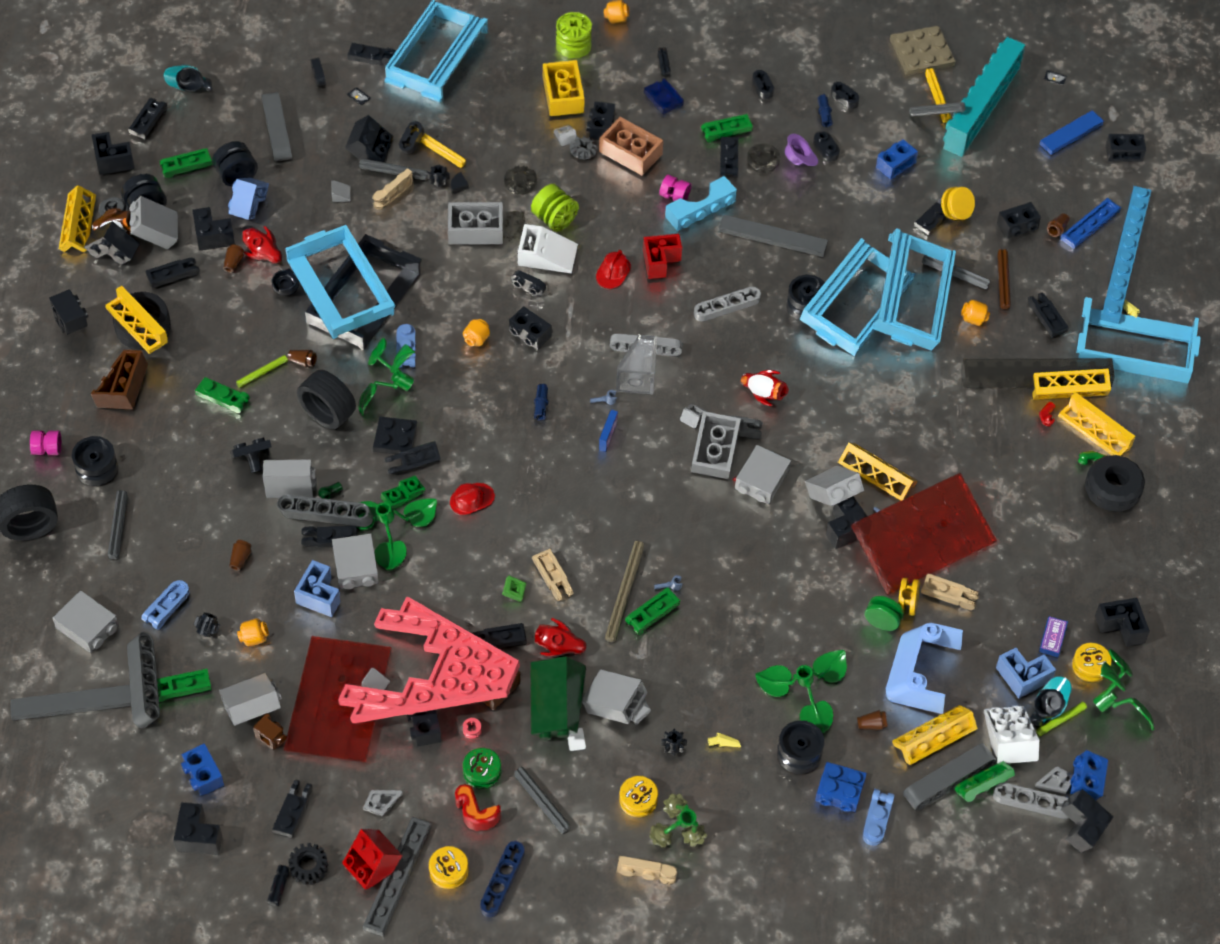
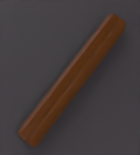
[998,249,1011,310]

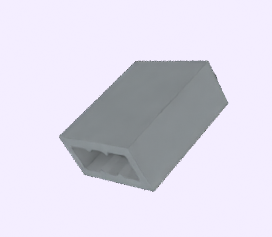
[129,196,178,249]
[735,445,791,504]
[263,460,317,498]
[805,466,865,506]
[332,534,379,590]
[53,591,119,653]
[582,669,647,724]
[219,673,282,725]

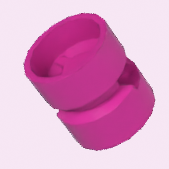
[659,174,692,201]
[30,430,62,455]

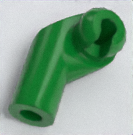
[1078,451,1106,465]

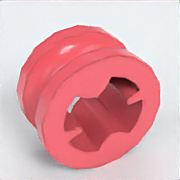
[463,718,481,739]

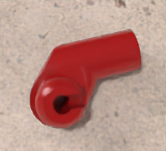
[1039,401,1056,426]

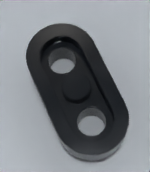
[813,131,840,161]
[511,270,546,296]

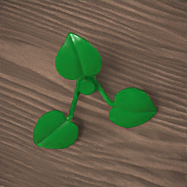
[358,338,415,416]
[357,498,437,570]
[1093,649,1154,731]
[755,650,847,733]

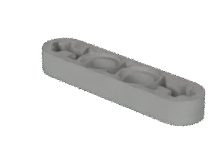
[694,287,761,321]
[610,334,683,356]
[993,783,1069,819]

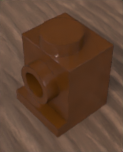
[253,713,287,750]

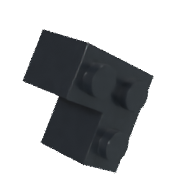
[92,132,135,175]
[192,207,235,251]
[84,221,140,265]
[49,289,89,335]
[826,496,871,549]
[1095,597,1150,647]
[1060,789,1114,853]
[173,802,222,855]

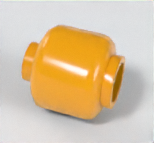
[604,0,629,24]
[961,300,990,326]
[463,319,490,347]
[237,618,269,647]

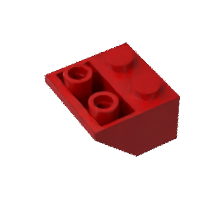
[342,829,402,889]

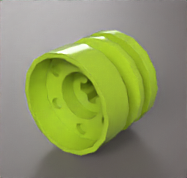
[556,12,592,59]
[531,184,579,232]

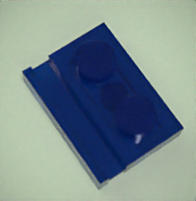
[644,78,684,114]

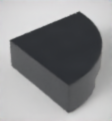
[451,172,469,194]

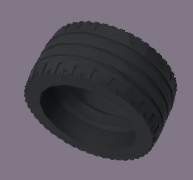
[113,291,171,350]
[297,370,356,429]
[0,484,58,541]

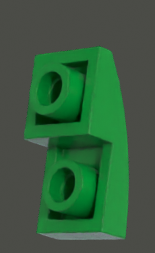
[380,476,425,509]

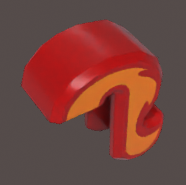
[455,784,501,831]

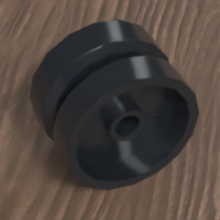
[212,141,258,187]
[120,174,167,210]
[787,274,826,321]
[71,436,118,486]
[777,721,824,774]

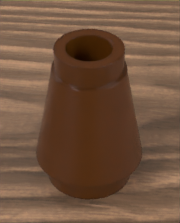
[1047,213,1070,237]
[223,244,244,273]
[287,350,317,368]
[229,540,252,571]
[857,710,888,730]

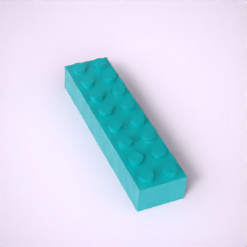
[943,37,1026,157]

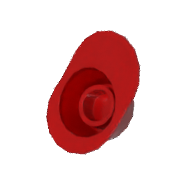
[596,249,631,289]
[450,483,495,515]

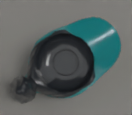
[164,64,212,92]
[1030,676,1072,727]

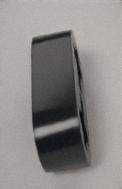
[310,57,326,87]
[752,70,774,99]
[831,82,859,108]
[399,121,425,154]

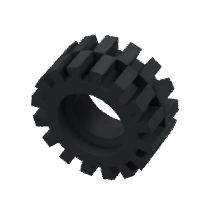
[288,843,328,885]

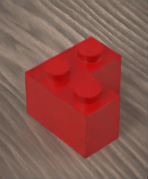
[643,234,682,279]

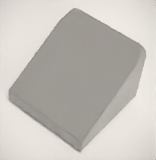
[554,125,577,146]
[332,180,351,202]
[680,404,707,428]
[362,668,391,690]

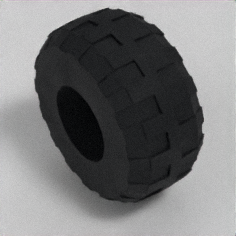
[1085,455,1145,512]

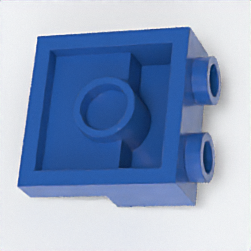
[815,762,867,813]

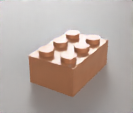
[599,117,663,176]

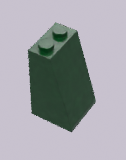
[531,656,586,740]

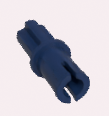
[818,94,833,127]
[534,384,549,421]

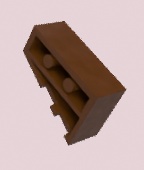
[91,350,148,410]

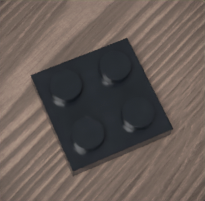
[373,416,417,454]

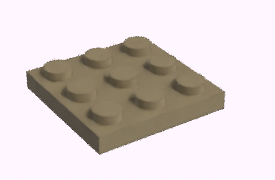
[890,26,956,76]

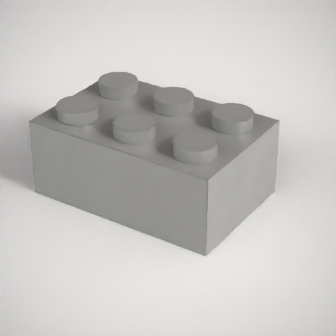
[448,202,503,244]
[691,411,741,479]

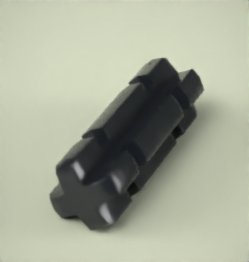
[658,47,671,76]
[267,865,289,906]

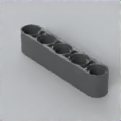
[261,92,292,162]
[277,495,373,527]
[127,632,160,728]
[903,743,996,811]

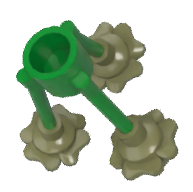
[649,794,707,848]

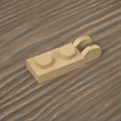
[373,168,413,210]
[532,549,573,601]
[921,574,979,610]
[617,856,677,885]

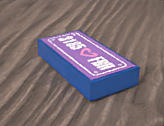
[599,410,618,452]
[1039,616,1068,658]

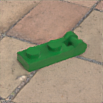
[701,114,753,143]
[160,148,212,179]
[195,377,250,413]
[625,587,680,635]
[157,669,212,702]
[955,761,1015,802]

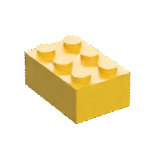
[543,60,584,116]

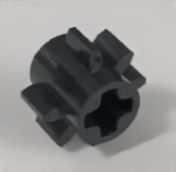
[428,165,450,187]
[193,612,220,637]
[661,729,687,756]

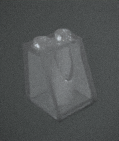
[616,335,658,395]

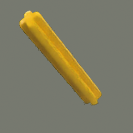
[925,68,952,123]
[412,128,466,168]

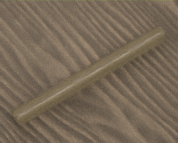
[605,540,644,643]

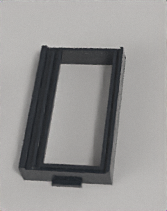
[305,234,422,350]

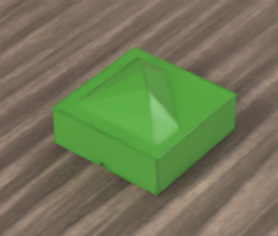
[502,576,526,602]

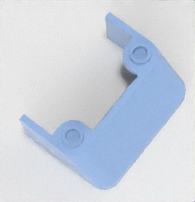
[886,623,963,714]

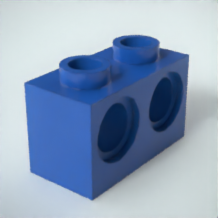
[876,139,918,180]
[181,743,224,797]
[1070,750,1108,800]

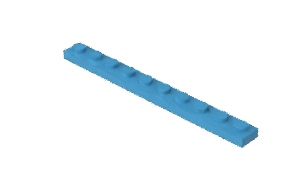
[1100,186,1151,324]

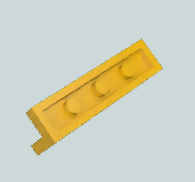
[59,185,96,252]
[105,286,168,354]
[1032,369,1111,400]
[1059,392,1135,456]
[838,443,918,501]
[892,705,978,765]

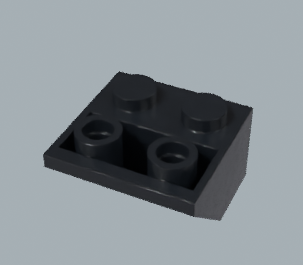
[345,115,394,162]

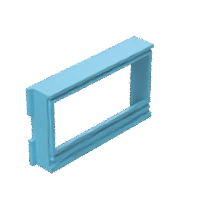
[385,0,488,102]
[286,225,395,339]
[871,228,956,351]
[799,238,915,356]
[1076,297,1200,383]

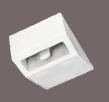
[518,224,578,273]
[984,706,1039,764]

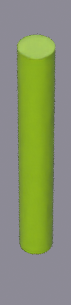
[236,355,288,388]
[1035,702,1087,738]

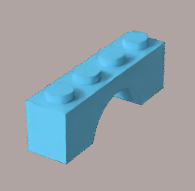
[665,176,737,231]

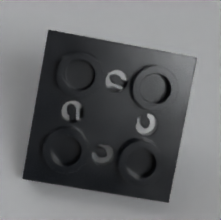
[230,437,272,473]

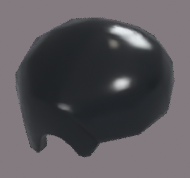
[271,268,299,296]

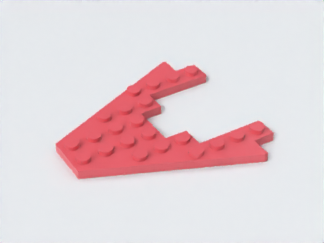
[338,597,520,723]

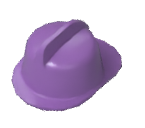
[785,134,818,166]

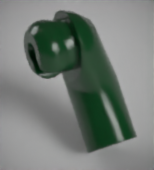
[318,481,343,499]

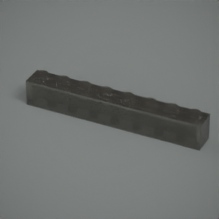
[961,358,1115,389]

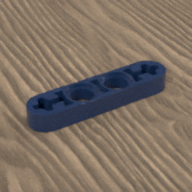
[480,841,525,918]

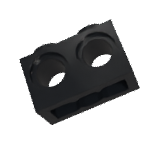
[586,101,615,140]
[1106,134,1146,162]
[997,202,1041,239]
[509,306,552,350]
[407,709,441,747]

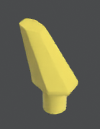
[1123,300,1140,318]
[707,733,741,748]

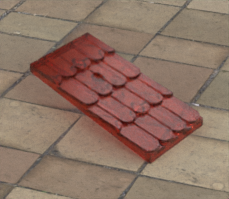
[851,473,997,595]
[283,636,392,763]

